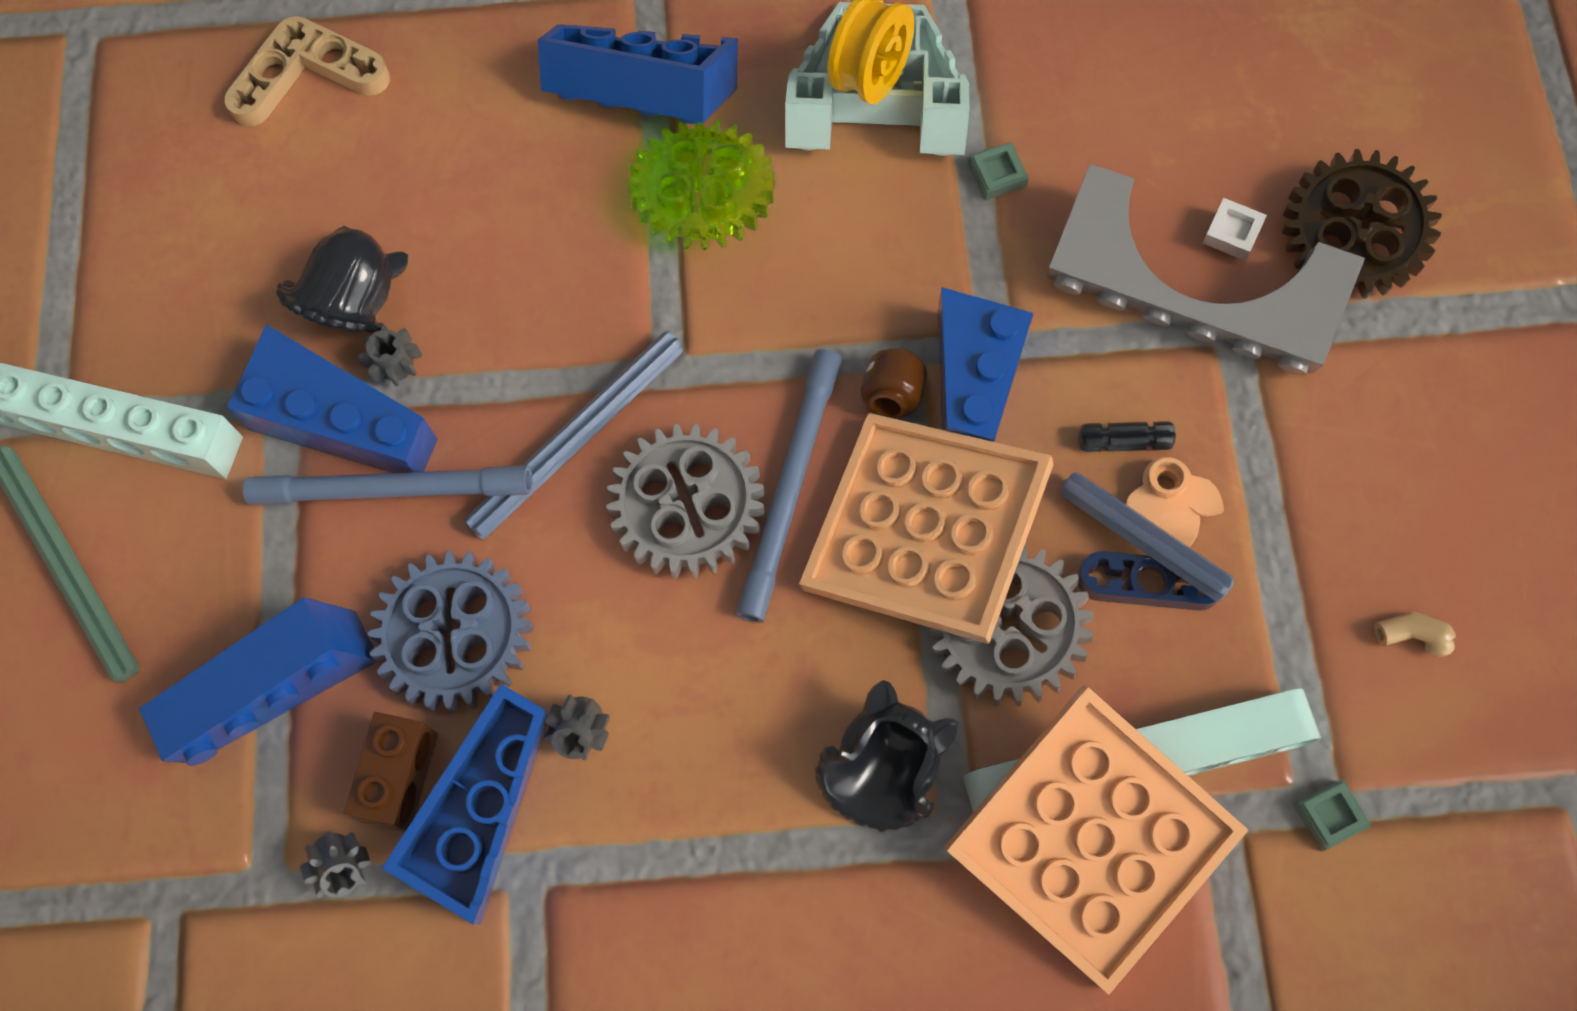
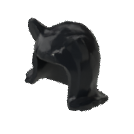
[276,226,408,333]
[815,680,958,832]

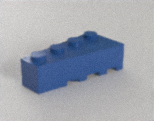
[538,24,738,124]
[227,324,437,473]
[139,597,378,766]
[382,684,548,925]

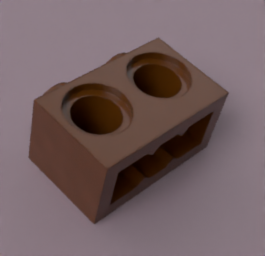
[343,712,438,832]

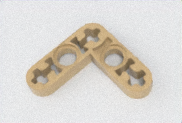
[224,16,390,127]

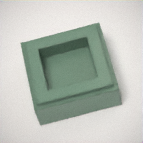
[969,142,1029,200]
[1293,779,1372,852]

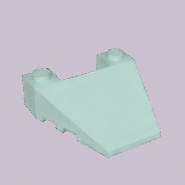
[785,2,970,156]

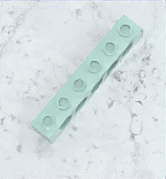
[0,363,243,479]

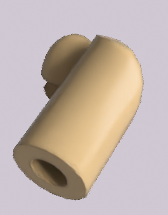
[1374,612,1456,657]

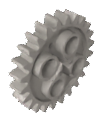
[606,424,765,579]
[929,544,1094,706]

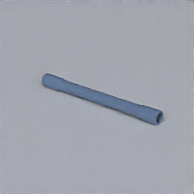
[735,349,842,623]
[243,465,533,505]

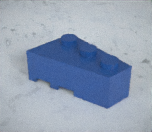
[937,287,1033,442]

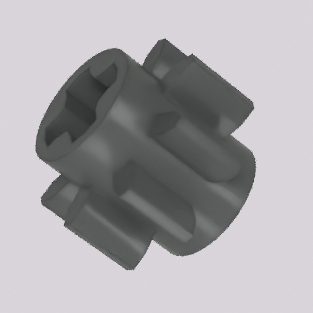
[358,325,422,386]
[544,695,610,760]
[300,831,371,898]

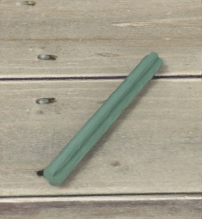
[0,446,139,683]

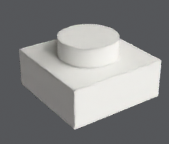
[1203,198,1267,261]

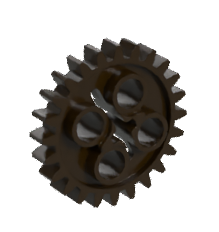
[1282,149,1442,299]

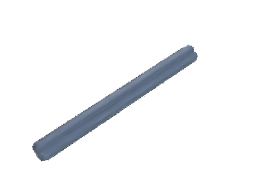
[465,331,683,539]

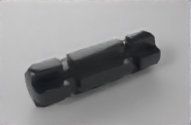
[1079,421,1176,452]

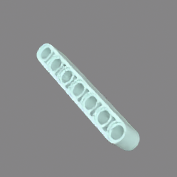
[963,688,1321,812]

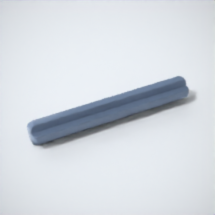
[1061,472,1234,602]

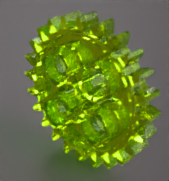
[628,120,775,250]

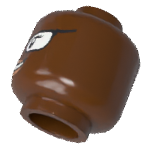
[861,348,927,419]

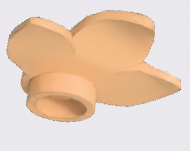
[1126,457,1224,547]

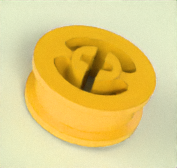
[827,0,914,104]

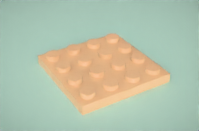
[799,413,1054,644]
[944,686,1248,995]

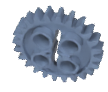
[368,551,534,713]

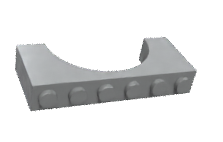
[1047,163,1365,375]

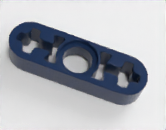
[1077,551,1217,611]

